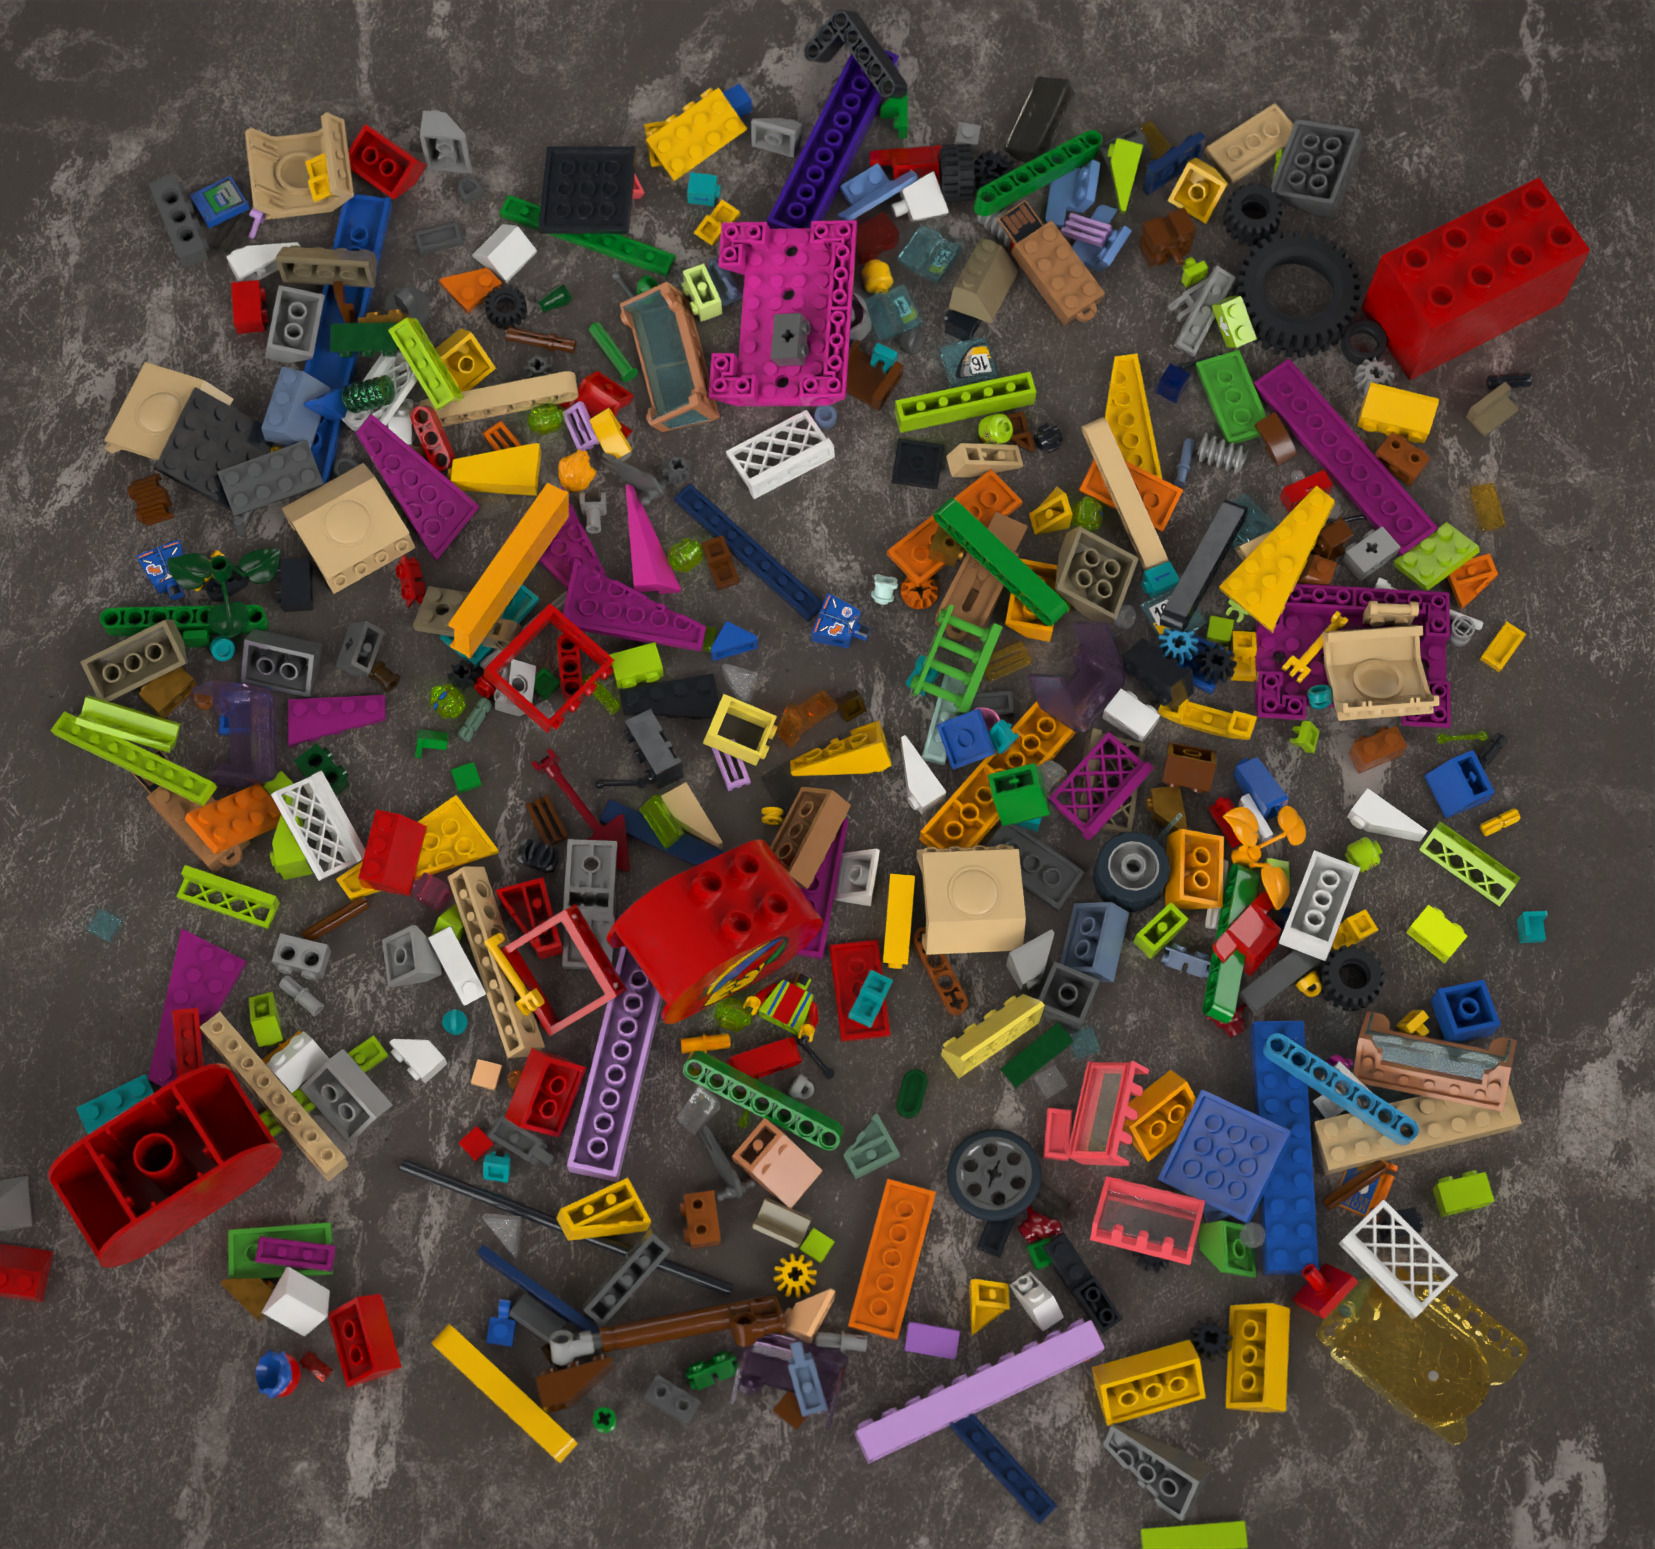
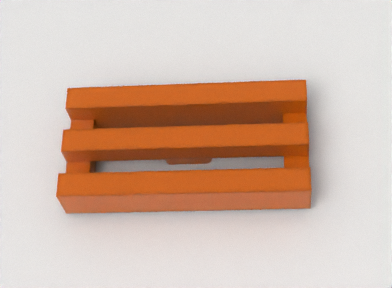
[482,421,522,451]

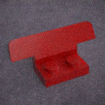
[870,145,942,192]
[558,370,634,440]
[1213,891,1281,976]

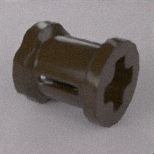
[368,661,401,692]

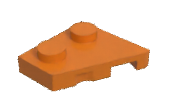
[439,267,502,314]
[1447,553,1498,610]

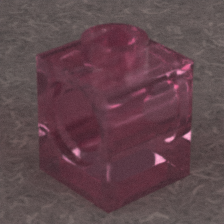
[412,872,452,912]

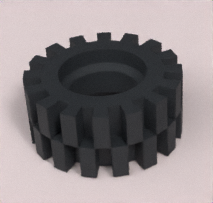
[485,285,527,330]

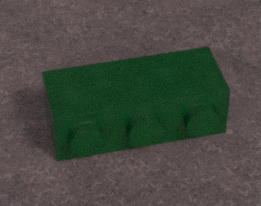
[330,322,401,358]

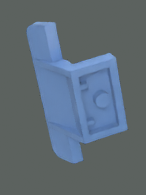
[1046,160,1100,228]
[837,164,918,221]
[1072,205,1132,273]

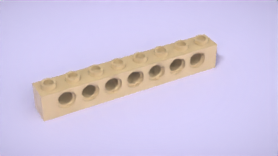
[448,866,545,1058]
[200,1012,348,1182]

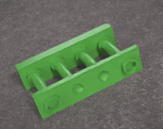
[910,604,1002,716]

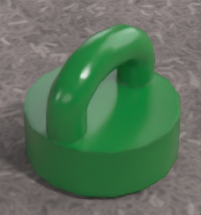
[637,275,660,301]

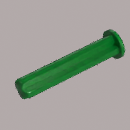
[589,322,638,382]

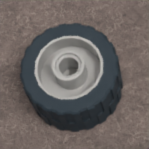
[1093,831,1170,913]

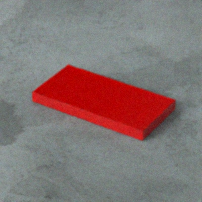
[829,939,890,1042]

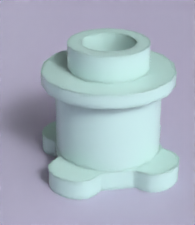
[871,574,898,605]

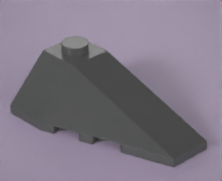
[1103,1423,1213,1521]

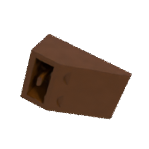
[535,1354,615,1414]

